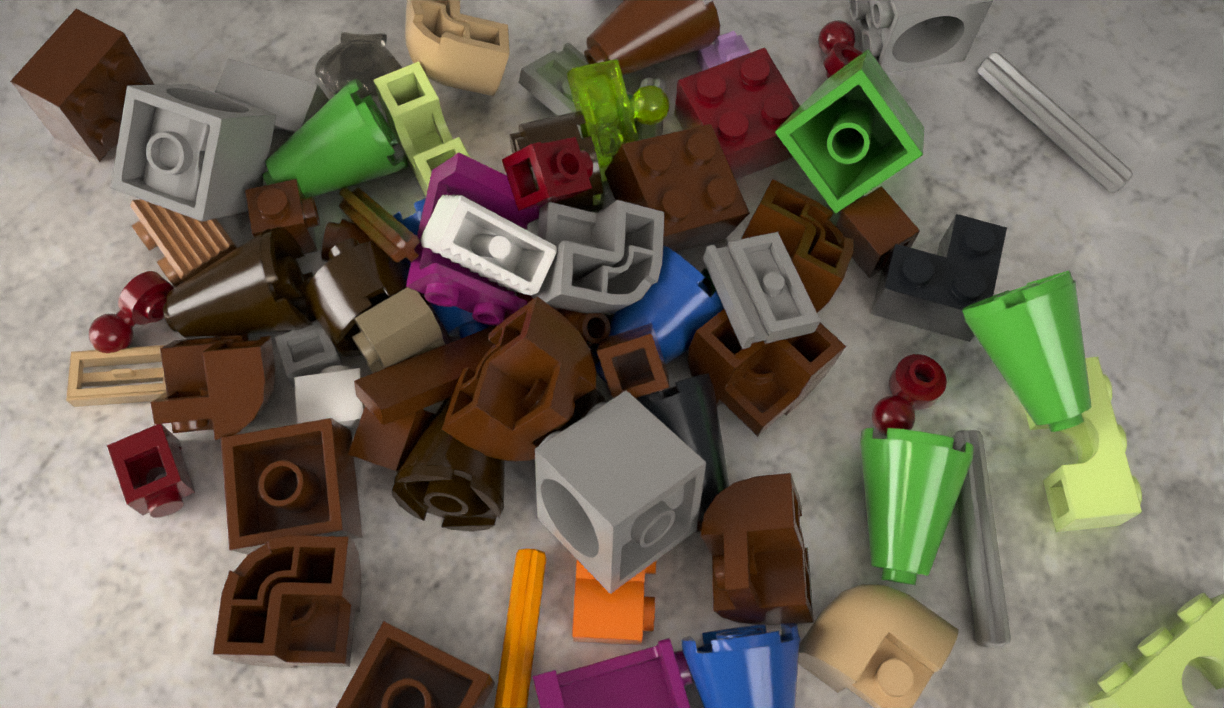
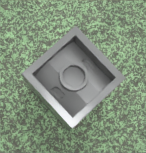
[849,0,993,74]
[110,84,277,222]
[535,391,706,594]

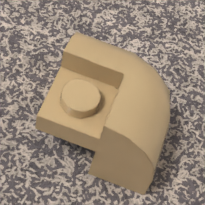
[405,0,510,96]
[798,584,959,708]

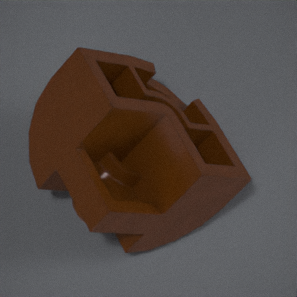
[740,178,854,313]
[442,296,596,461]
[687,309,846,437]
[151,334,275,441]
[700,473,814,625]
[213,535,361,668]

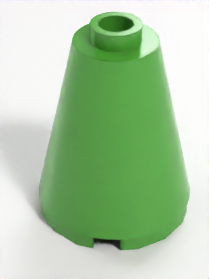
[263,79,408,198]
[962,271,1092,432]
[860,428,974,585]

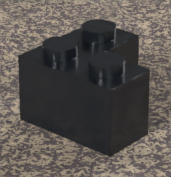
[871,214,1007,342]

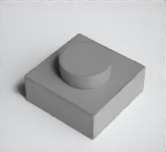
[274,321,343,387]

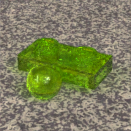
[566,59,670,169]

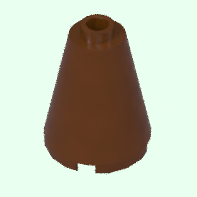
[584,0,720,80]

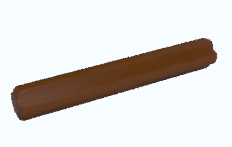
[338,187,420,263]

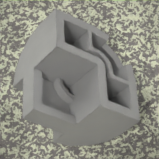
[531,200,664,314]

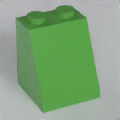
[775,49,924,214]

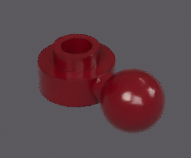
[818,20,862,78]
[88,271,174,353]
[872,354,947,437]

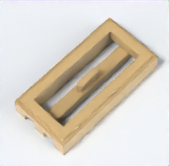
[66,345,166,407]

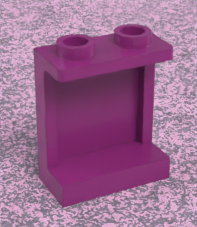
[406,152,543,325]
[533,638,700,708]

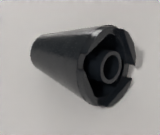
[635,373,729,533]

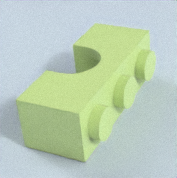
[373,62,470,196]
[1025,357,1142,532]
[1088,593,1224,708]

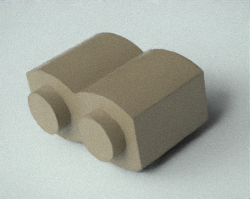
[352,287,446,373]

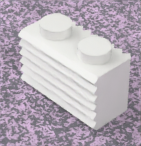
[420,194,557,295]

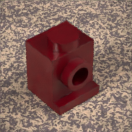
[501,137,593,211]
[107,424,195,518]

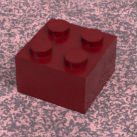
[674,47,800,180]

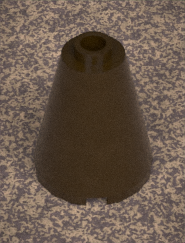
[163,227,317,339]
[392,397,505,532]

